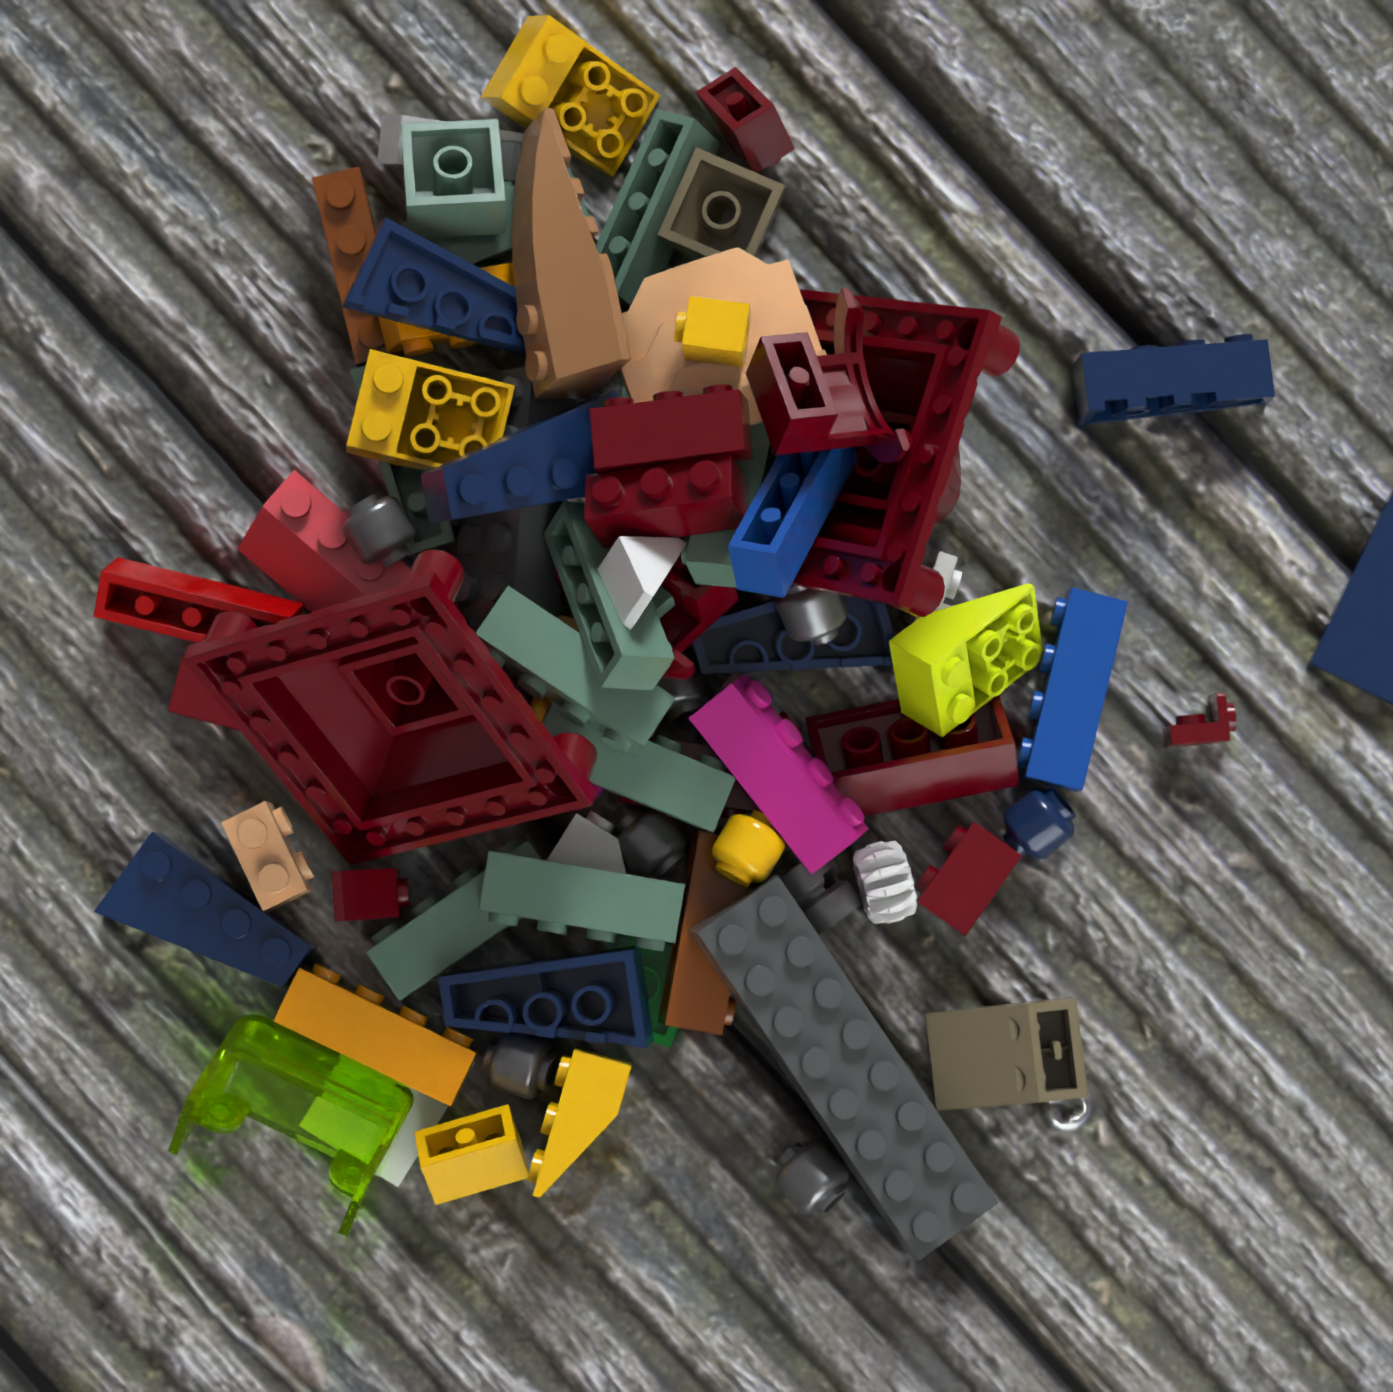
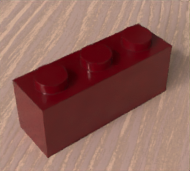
[589,384,753,473]
[584,453,749,548]

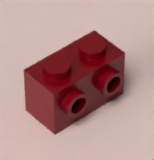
[914,822,1022,936]

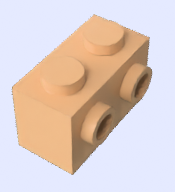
[221,801,315,911]

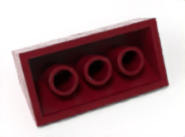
[805,695,1019,817]

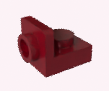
[1163,692,1237,748]

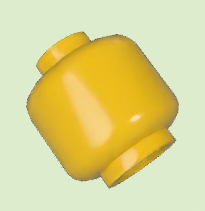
[712,810,785,887]

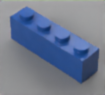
[728,447,857,598]
[1016,587,1128,792]

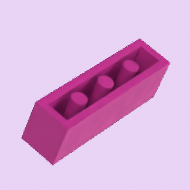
[689,674,869,875]

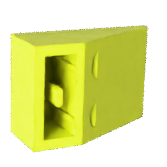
[889,583,1043,737]

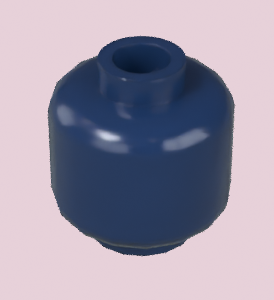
[1003,788,1076,859]

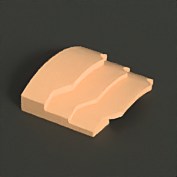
[619,247,827,426]

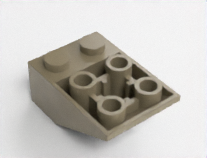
[925,997,1088,1111]

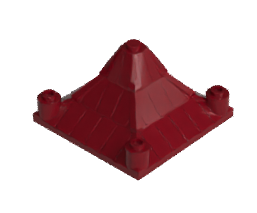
[791,289,1020,617]
[182,550,597,865]

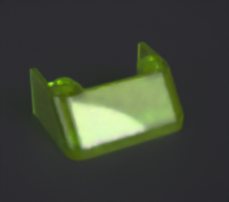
[168,1014,414,1237]

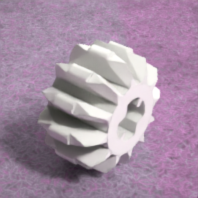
[853,841,917,924]

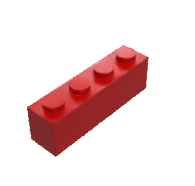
[93,557,304,643]

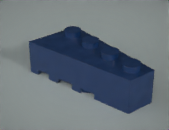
[1070,334,1275,426]
[420,390,618,524]
[691,595,895,674]
[94,832,318,987]
[438,946,654,1048]

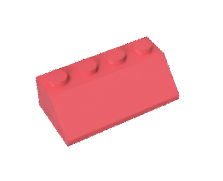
[237,470,411,613]

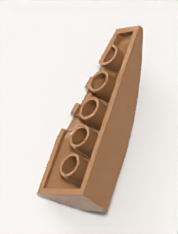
[512,108,631,399]

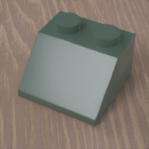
[401,119,506,238]

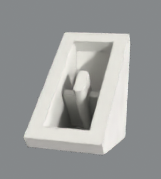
[597,536,687,630]

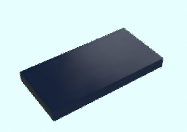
[1307,491,1393,706]

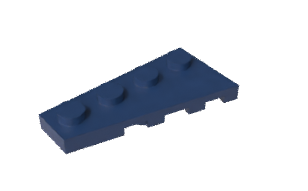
[342,218,527,356]

